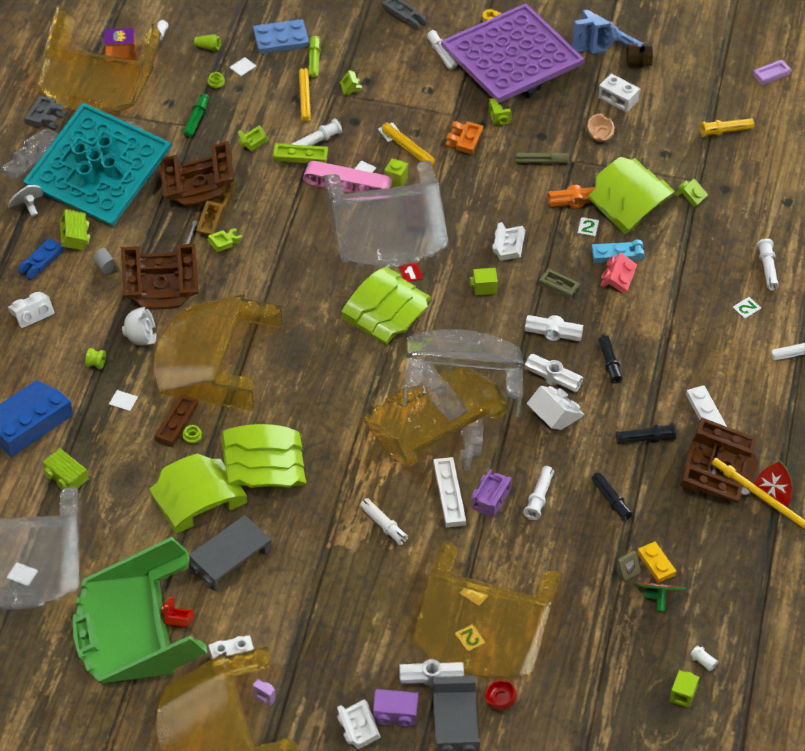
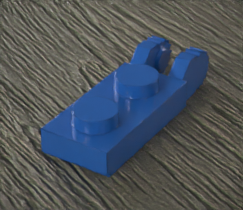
[17,238,64,279]

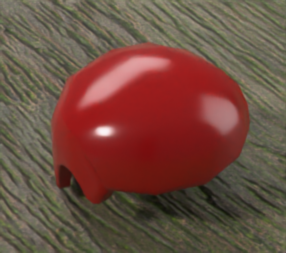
[485,680,517,712]

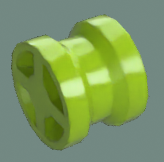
[85,348,106,369]

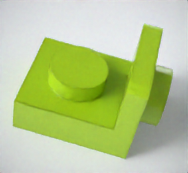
[489,98,511,126]

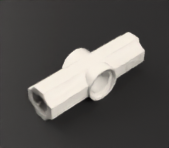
[525,315,584,341]
[525,354,583,392]
[400,659,464,687]

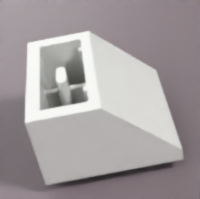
[527,386,584,430]

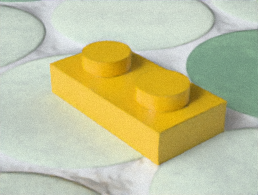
[637,542,676,583]

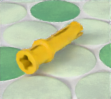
[700,118,754,137]

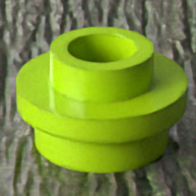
[208,72,225,88]
[183,425,202,444]

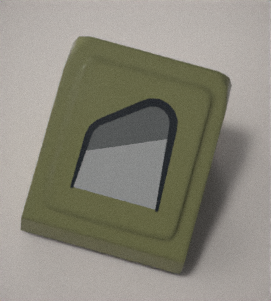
[616,551,641,581]

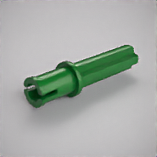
[183,94,210,138]

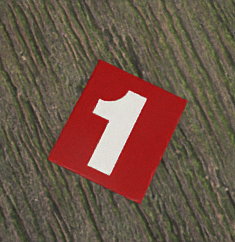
[399,262,423,282]

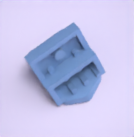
[571,10,618,54]

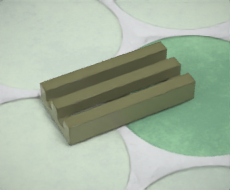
[539,269,580,299]

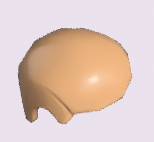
[587,114,615,142]

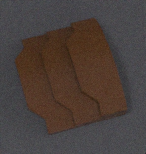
[160,141,234,206]
[121,244,199,309]
[679,417,759,503]

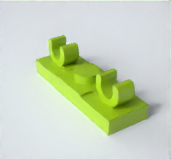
[273,143,328,164]

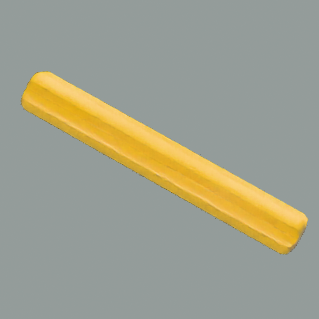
[299,68,311,121]
[382,123,435,167]

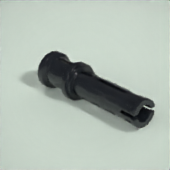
[616,423,676,444]

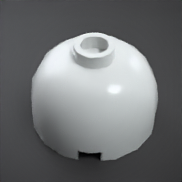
[122,307,157,346]

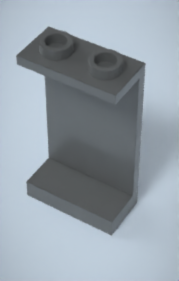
[189,515,272,591]
[433,676,480,751]

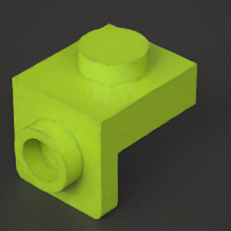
[238,125,269,152]
[676,179,708,207]

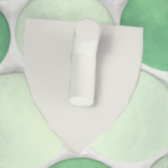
[8,185,43,217]

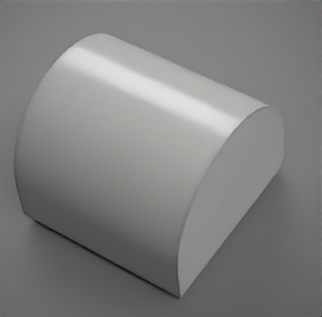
[93,247,116,274]

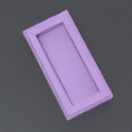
[753,60,792,85]

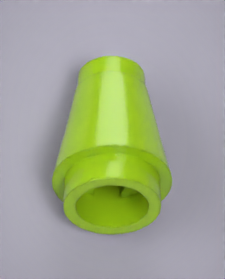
[194,34,221,51]

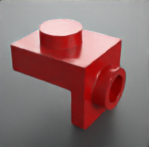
[161,597,195,628]

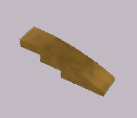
[196,182,236,235]

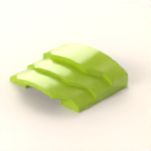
[588,157,675,235]
[342,267,431,345]
[221,424,306,488]
[149,454,247,534]

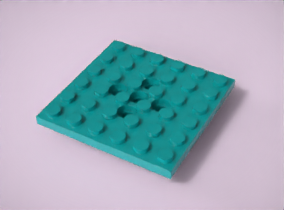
[23,103,172,227]

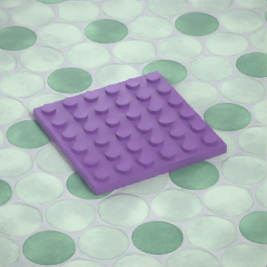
[441,3,584,103]

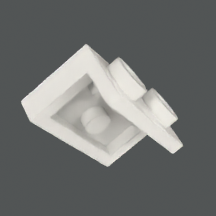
[492,222,525,261]
[8,292,54,328]
[337,700,381,750]

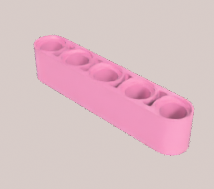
[303,161,392,199]

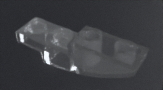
[411,359,468,421]
[459,396,483,471]

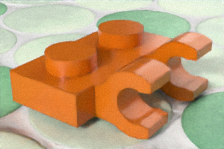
[445,121,483,155]

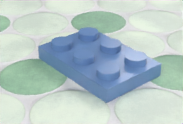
[253,19,309,54]

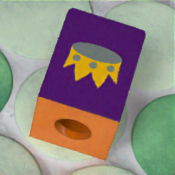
[104,28,136,61]

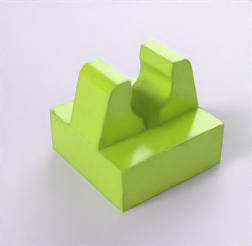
[340,70,362,96]

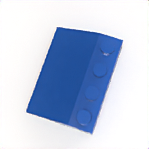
[0,380,73,457]

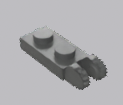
[382,0,427,30]

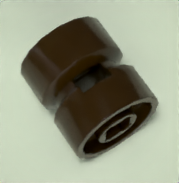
[626,44,653,66]

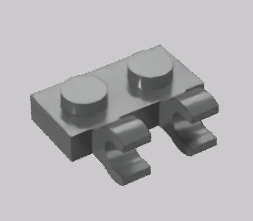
[24,96,66,130]

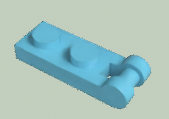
[591,240,645,263]

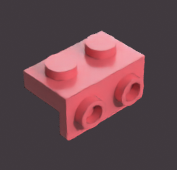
[600,252,637,294]

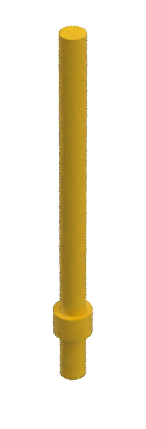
[711,458,805,530]

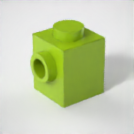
[384,158,408,190]
[470,268,498,295]
[670,670,699,708]

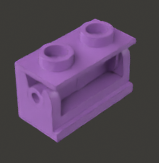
[471,469,512,518]
[373,689,418,727]

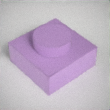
[253,679,275,707]

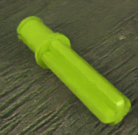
[308,36,321,79]

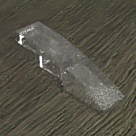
[1,128,59,179]

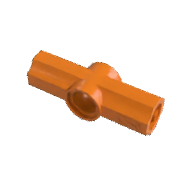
[547,185,596,209]

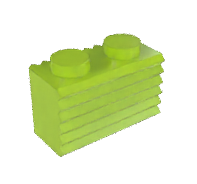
[60,209,90,250]
[43,448,89,494]

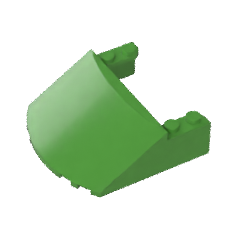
[73,537,207,683]

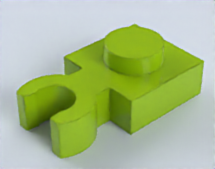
[207,229,242,252]

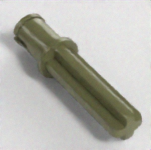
[516,151,569,165]

